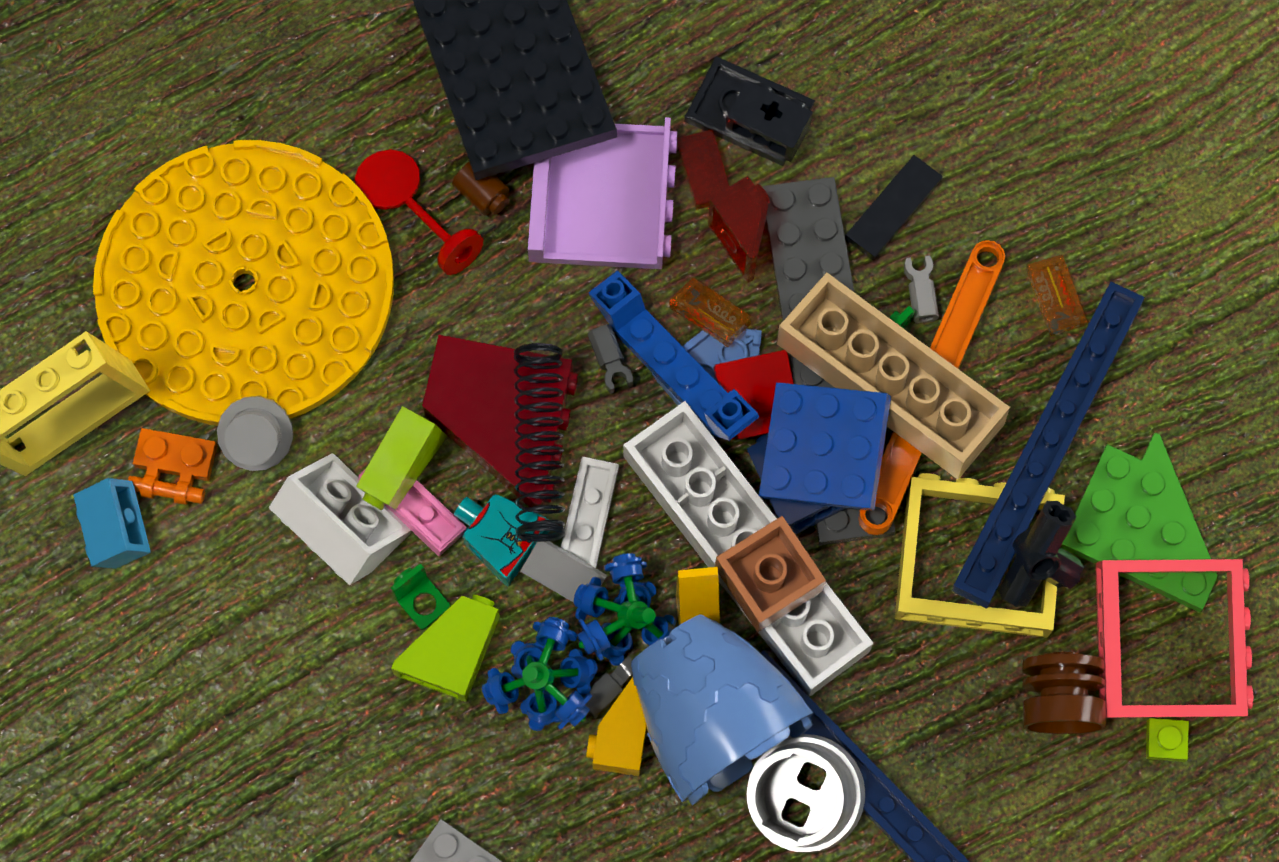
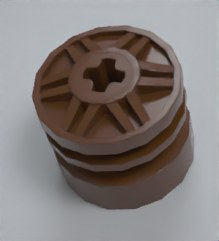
[1022,652,1106,734]

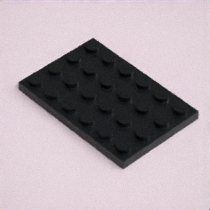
[413,0,617,181]

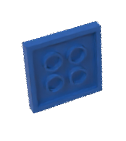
[759,383,891,511]

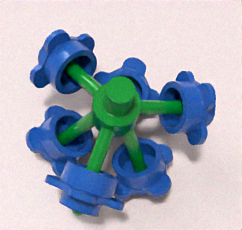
[574,553,676,666]
[482,617,597,731]

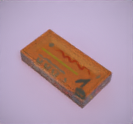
[1026,255,1087,336]
[669,278,752,347]

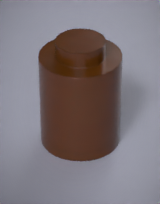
[452,162,510,216]

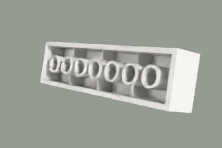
[623,401,873,697]

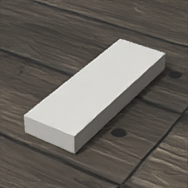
[561,457,619,568]

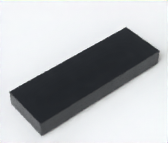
[845,155,943,261]

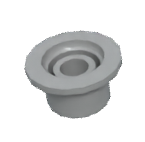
[217,396,293,471]

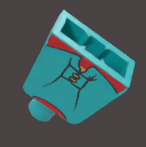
[454,494,550,587]

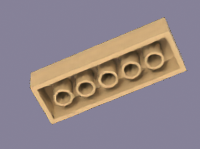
[777,272,1010,479]

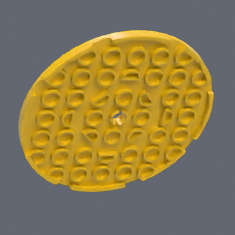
[93,140,394,426]

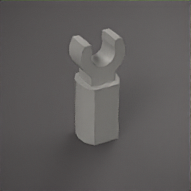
[904,255,939,323]

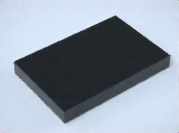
[684,56,815,166]

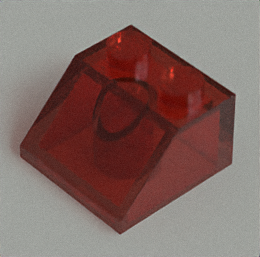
[708,176,770,283]

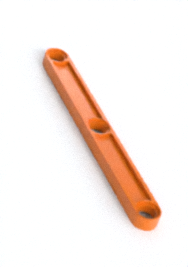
[858,240,1005,535]

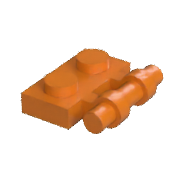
[128,428,218,505]

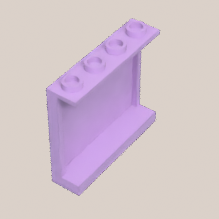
[528,117,677,269]

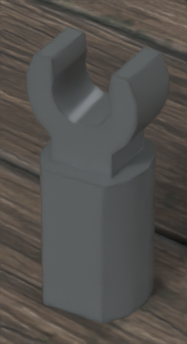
[588,324,633,394]
[582,656,633,719]

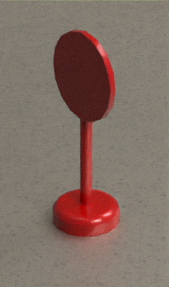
[355,149,483,275]

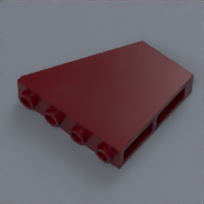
[422,335,578,514]

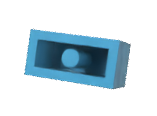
[73,478,151,569]

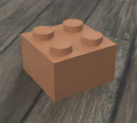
[715,516,826,632]

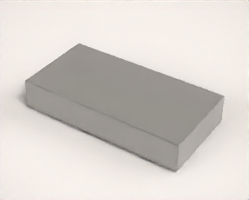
[520,541,607,603]

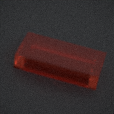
[677,129,732,210]

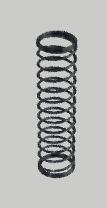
[514,343,565,542]

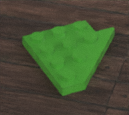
[1060,433,1218,613]

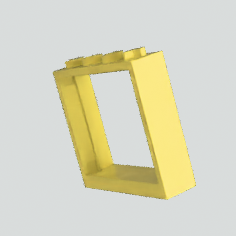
[0,331,150,476]
[895,473,1065,638]

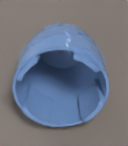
[631,614,813,806]

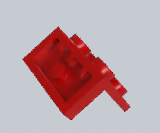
[713,350,794,439]

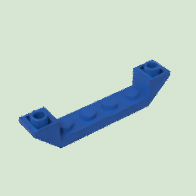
[589,270,759,441]

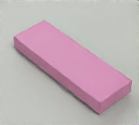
[358,470,467,557]

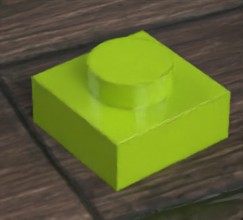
[1146,718,1189,762]

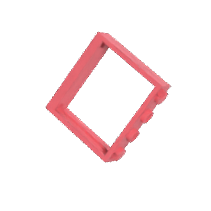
[1095,559,1254,718]

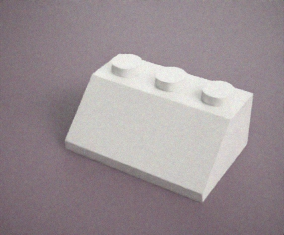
[269,453,412,585]

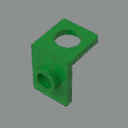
[391,564,451,630]

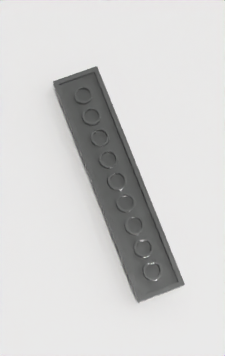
[761,177,896,546]

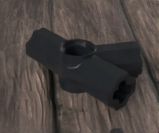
[998,501,1084,607]

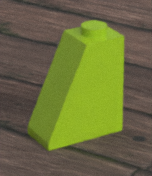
[356,406,447,511]
[391,595,500,702]

